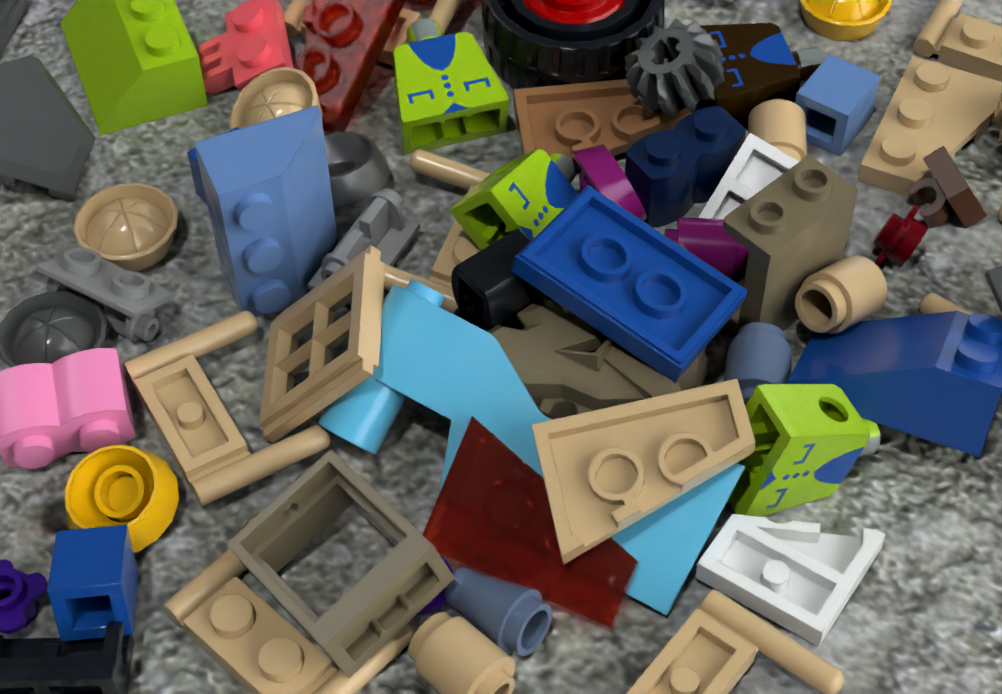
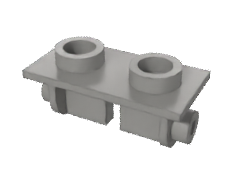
[307,189,420,306]
[36,246,174,342]

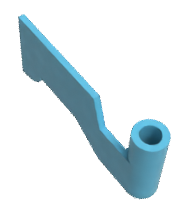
[318,279,745,616]

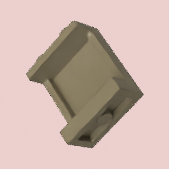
[722,157,858,338]

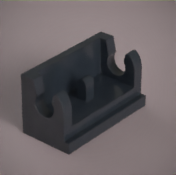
[0,621,134,694]

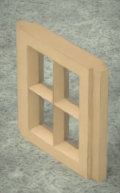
[259,245,385,443]

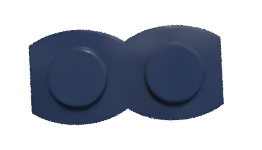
[625,106,746,228]

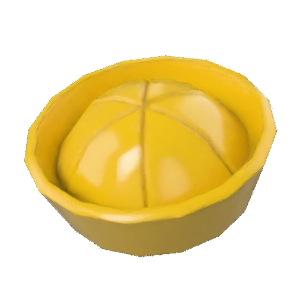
[799,0,892,41]
[64,444,179,553]

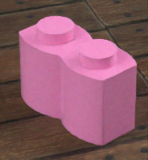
[0,348,136,469]

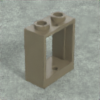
[225,449,455,678]

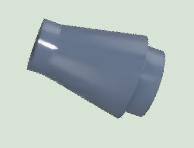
[444,567,552,656]

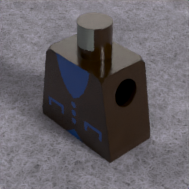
[698,23,823,131]

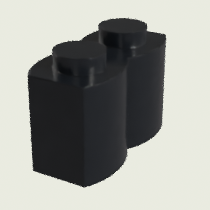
[451,228,552,332]

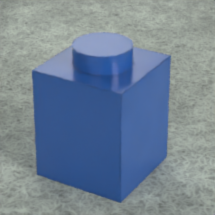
[47,524,139,642]

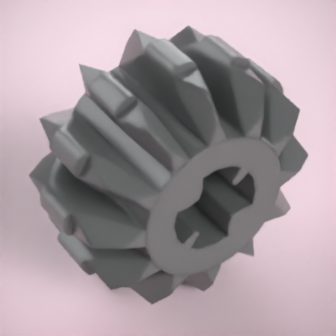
[624,18,725,120]

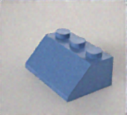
[194,105,338,318]

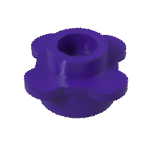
[0,559,48,634]

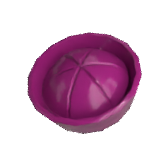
[571,144,647,221]

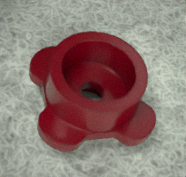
[873,204,928,268]

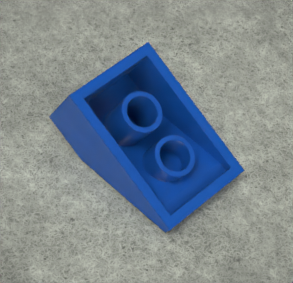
[787,311,1002,457]

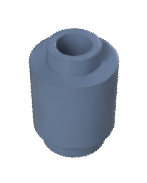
[724,322,792,406]

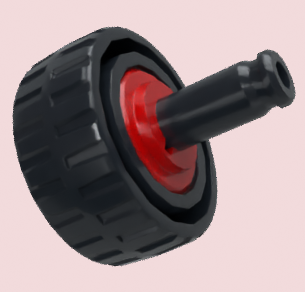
[482,0,665,89]

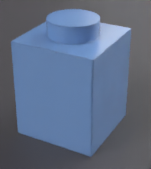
[795,54,880,157]

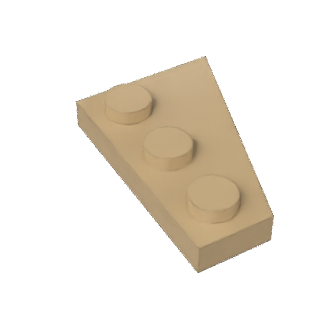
[857,56,1002,197]
[532,378,756,565]

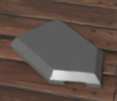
[0,55,95,201]

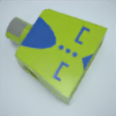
[393,18,509,155]
[449,148,578,250]
[728,384,880,517]

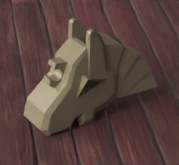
[488,243,708,420]

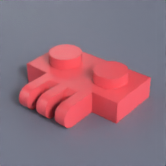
[198,0,293,94]

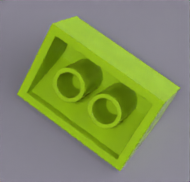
[60,0,208,136]

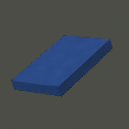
[511,185,748,383]

